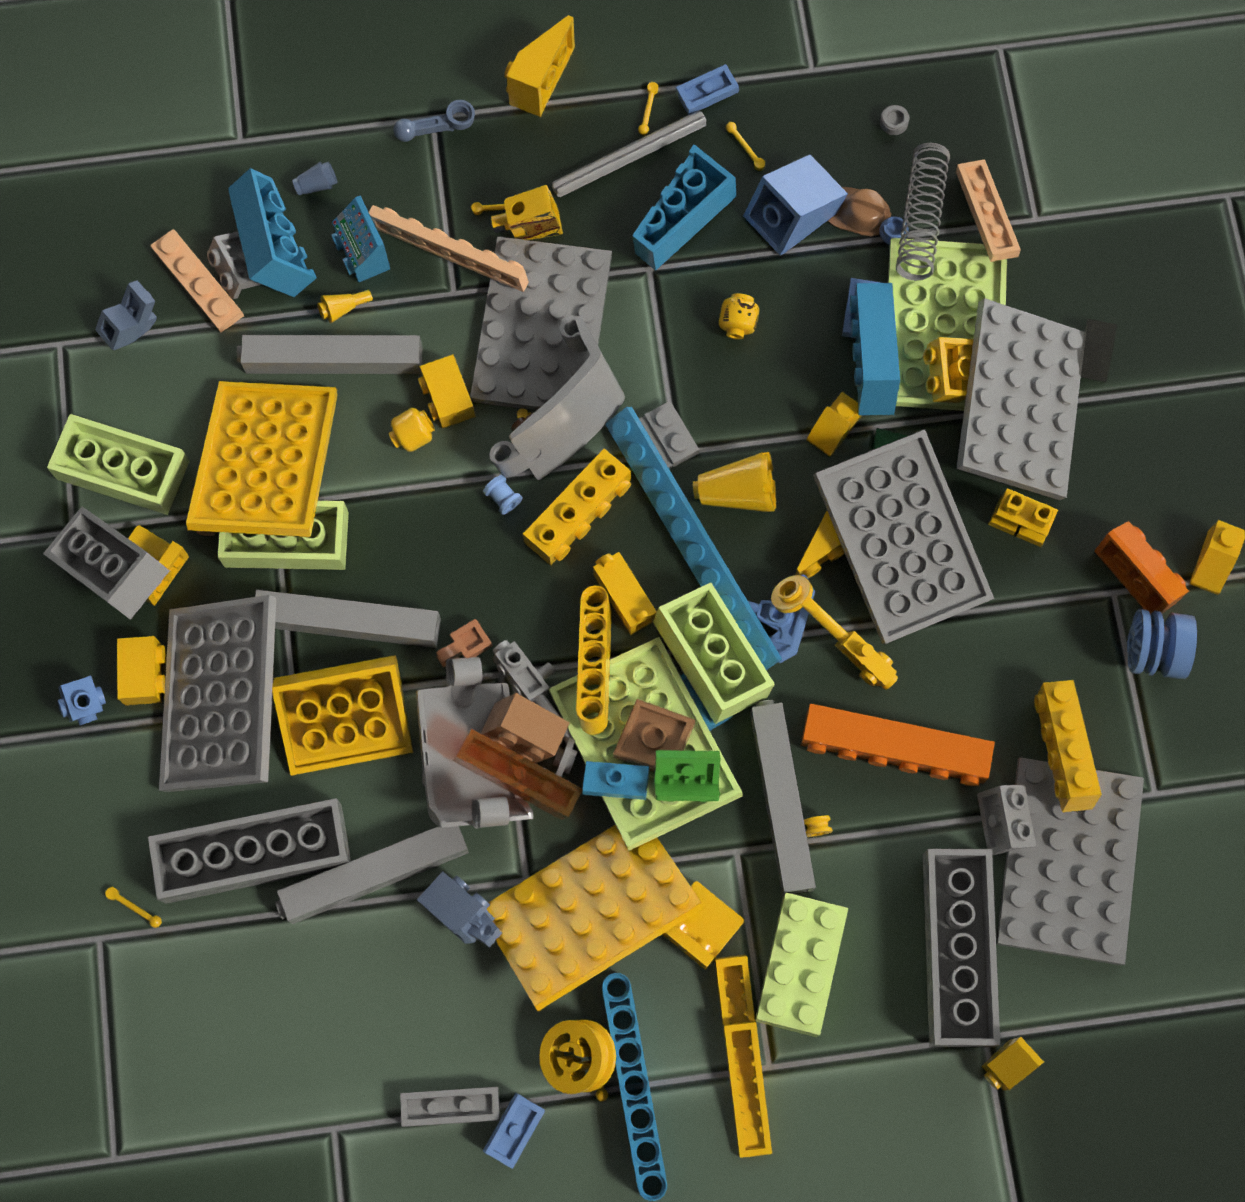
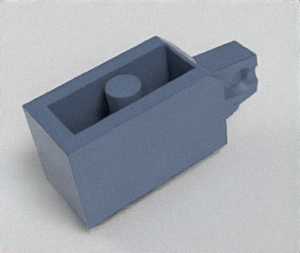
[417,871,502,947]

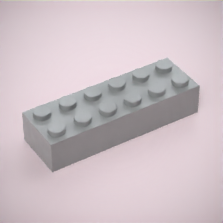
[148,798,351,904]
[923,849,1000,1047]

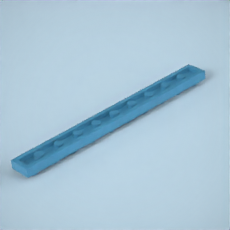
[605,407,782,670]

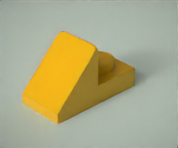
[806,392,862,457]

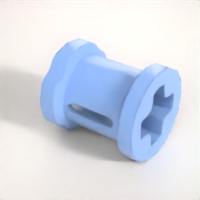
[483,475,523,515]

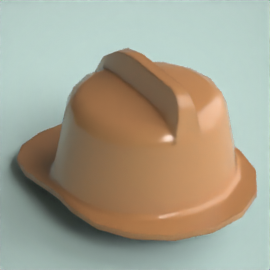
[828,187,891,237]

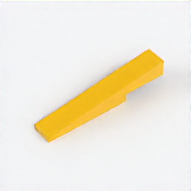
[714,955,772,1158]

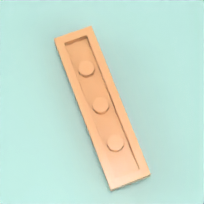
[956,159,1021,262]
[150,229,244,333]

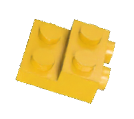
[923,337,973,403]

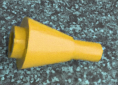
[317,289,373,323]

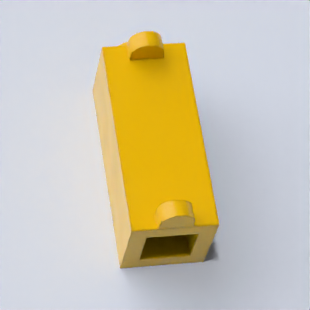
[593,552,657,635]

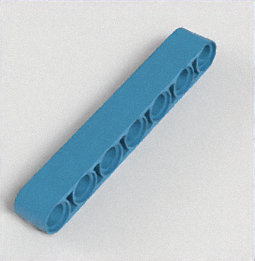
[602,973,667,1201]

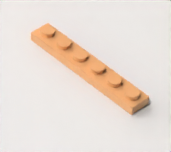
[369,205,529,292]

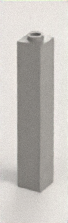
[237,335,423,374]
[255,590,441,648]
[750,700,816,896]
[275,826,469,924]

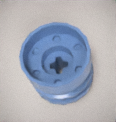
[1127,609,1197,679]

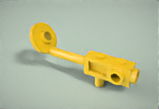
[771,575,898,690]

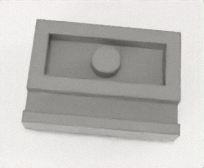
[639,401,699,468]

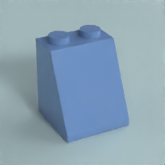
[743,155,848,255]

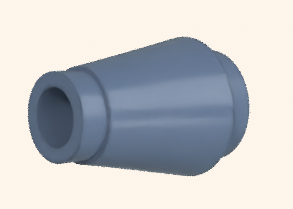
[292,161,338,196]

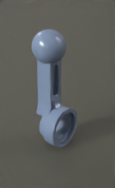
[393,100,475,142]

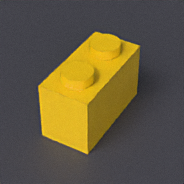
[418,354,476,429]
[117,636,166,705]

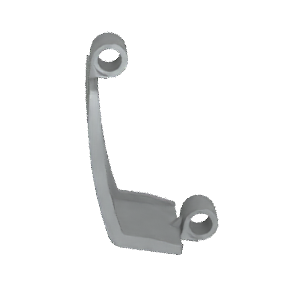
[489,316,625,480]
[416,657,533,828]

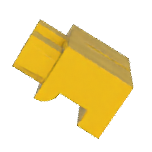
[988,488,1058,547]

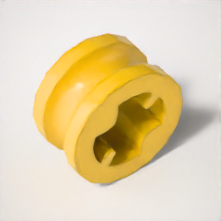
[804,815,833,837]

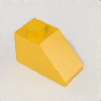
[1189,520,1245,595]
[982,1037,1044,1091]

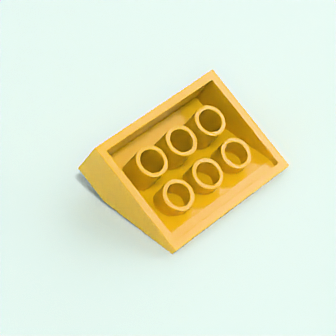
[272,655,413,776]

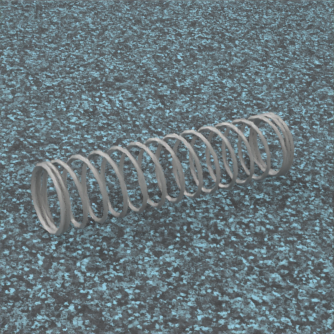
[896,142,950,281]

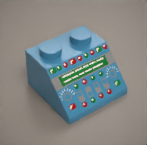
[331,195,390,282]

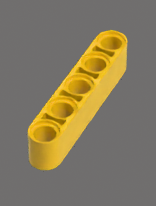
[576,585,612,735]

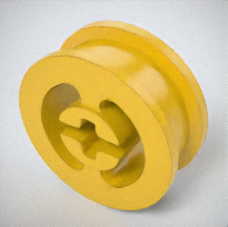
[539,1019,616,1094]

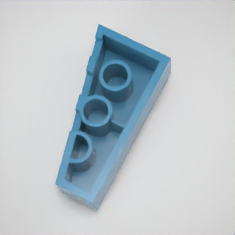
[632,145,737,271]
[228,168,317,297]
[849,283,900,415]

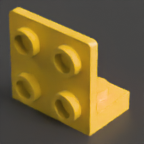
[128,525,189,606]
[662,881,744,970]

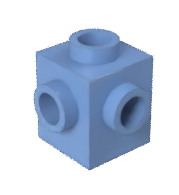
[57,676,106,726]

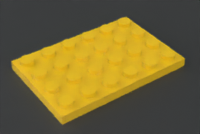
[186,381,338,537]
[486,825,704,1011]

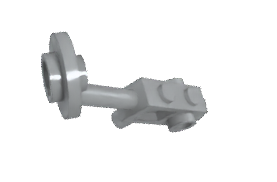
[493,640,578,781]

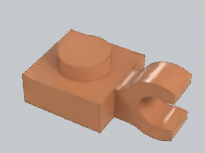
[436,619,492,668]

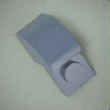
[95,281,157,350]

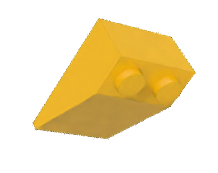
[504,15,575,117]

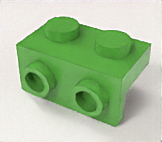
[654,750,721,802]

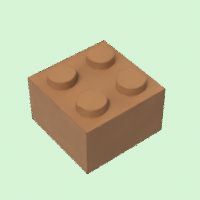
[480,693,570,765]

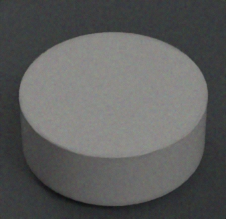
[880,105,910,135]

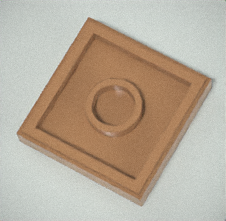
[613,699,695,772]

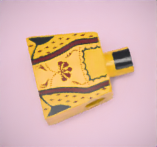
[491,185,563,240]

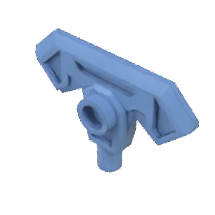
[748,575,815,663]

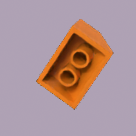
[1095,521,1189,615]

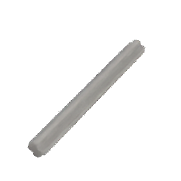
[552,111,706,197]

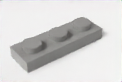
[400,1087,500,1127]

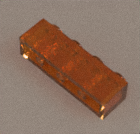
[452,729,582,820]

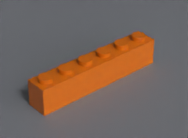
[801,704,995,786]

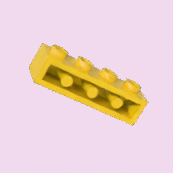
[523,448,631,565]
[1034,680,1102,812]

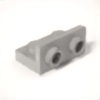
[207,231,262,299]
[977,785,1036,855]

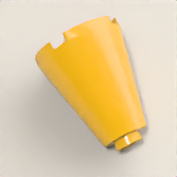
[693,452,776,512]

